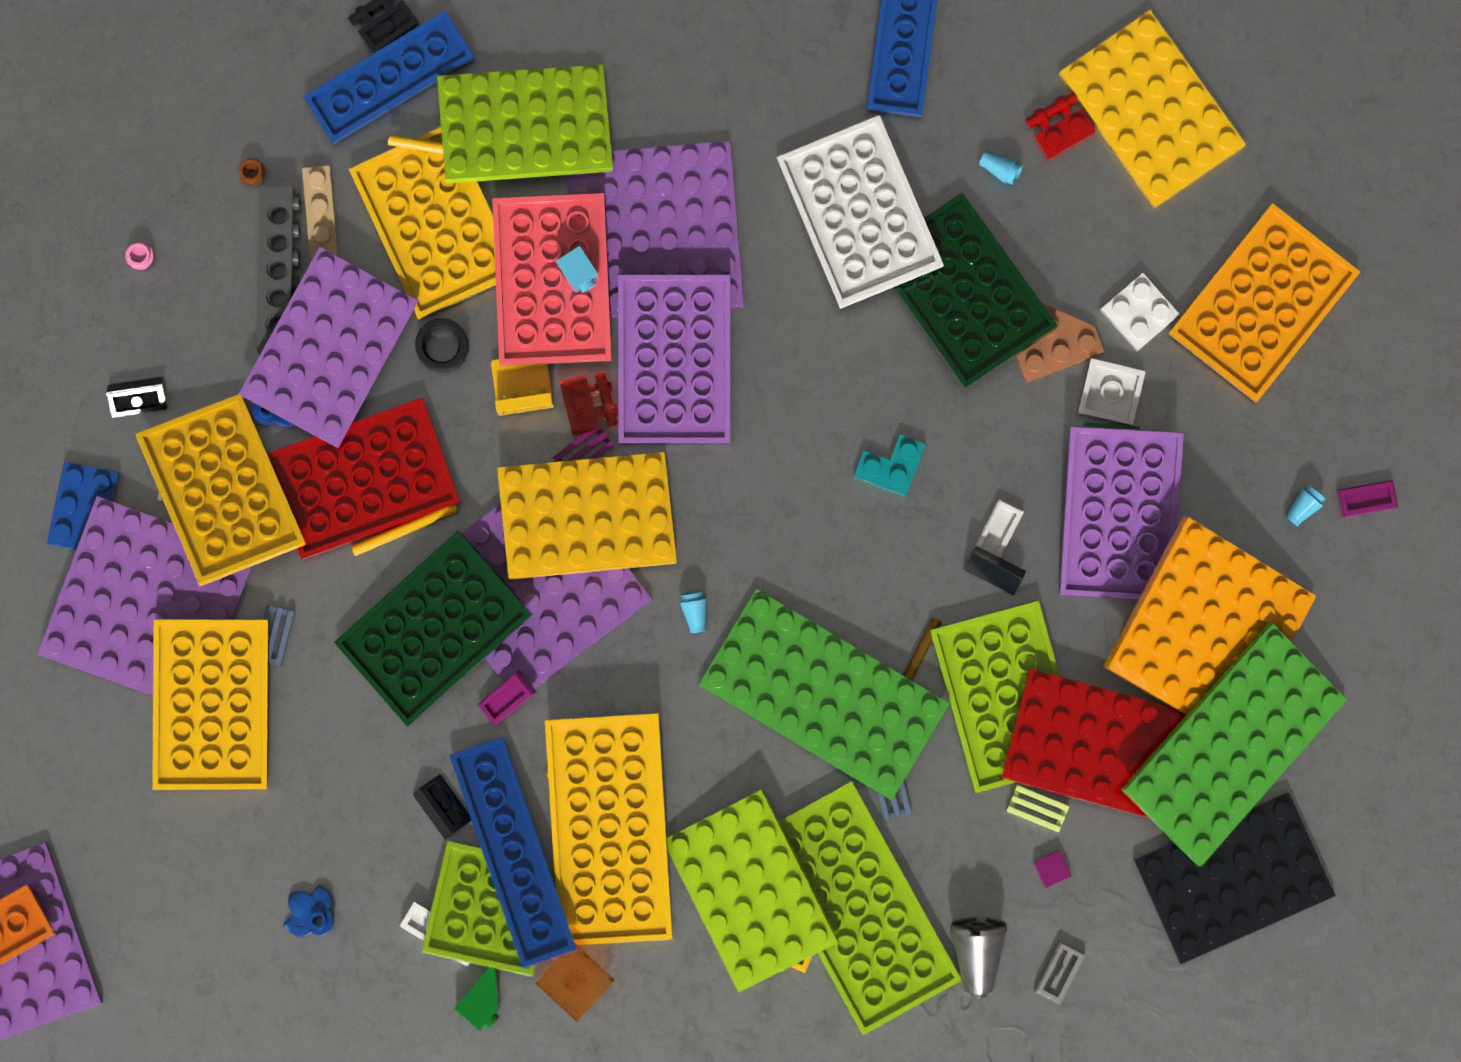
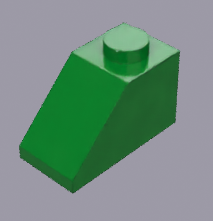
[454,967,500,1031]

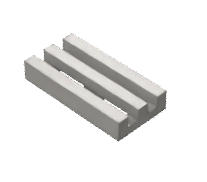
[1034,941,1086,1005]

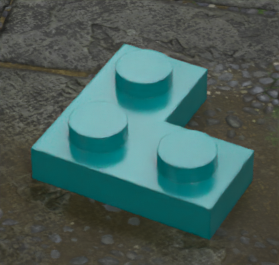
[854,434,926,497]

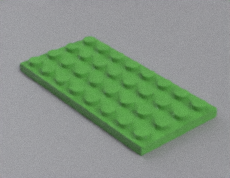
[699,589,950,801]
[1121,623,1347,866]

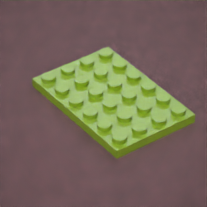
[437,64,613,184]
[930,601,1060,793]
[666,789,840,993]

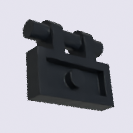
[347,0,419,54]

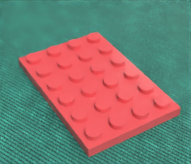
[492,193,612,366]

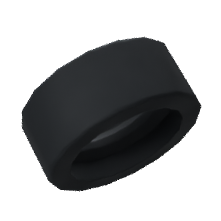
[415,318,469,373]

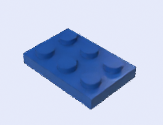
[47,462,121,550]

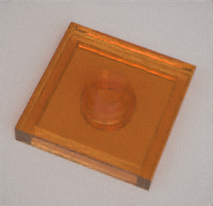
[535,942,615,1022]

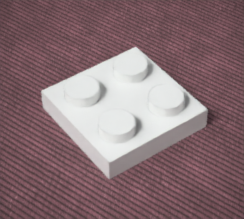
[1100,273,1180,352]
[1077,358,1146,426]

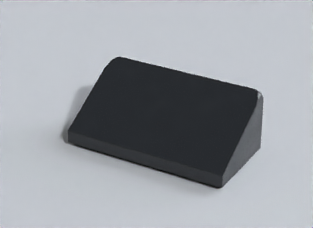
[106,377,167,418]
[964,546,1026,595]
[413,774,471,839]

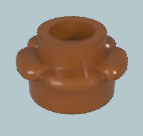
[238,158,266,185]

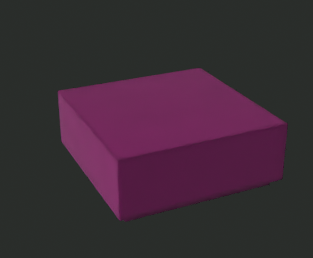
[1033,851,1071,888]

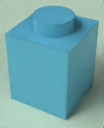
[556,246,599,293]

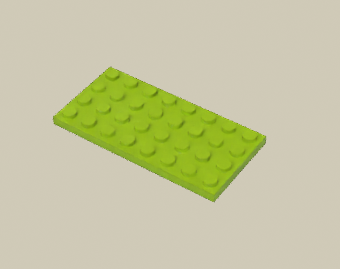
[780,781,962,1035]

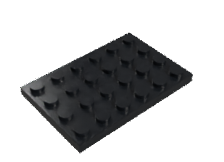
[1133,792,1335,964]

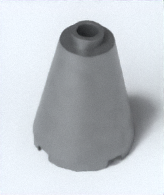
[950,917,1007,998]

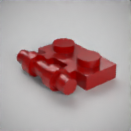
[1024,92,1096,161]

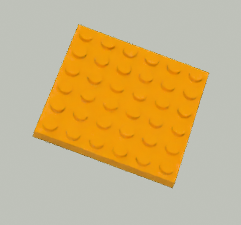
[1104,516,1316,715]

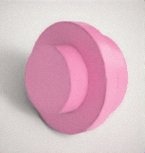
[125,242,154,270]

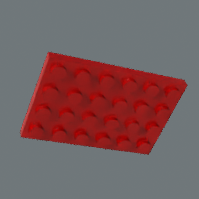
[267,398,460,560]
[1001,669,1186,819]

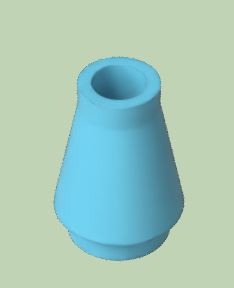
[979,150,1023,185]
[1285,485,1325,527]
[679,591,707,633]

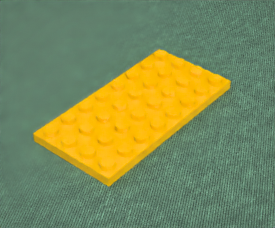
[545,713,672,945]

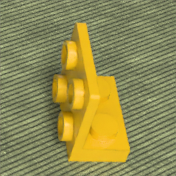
[491,359,554,416]

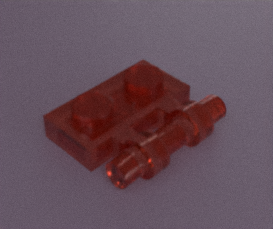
[559,373,618,436]

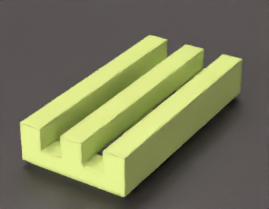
[1006,785,1070,833]

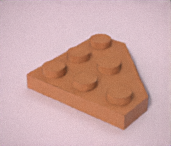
[1016,303,1104,383]

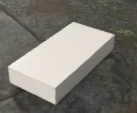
[973,499,1024,558]

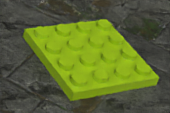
[422,841,555,977]

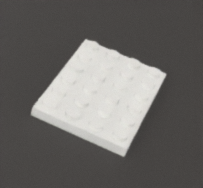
[777,115,944,309]

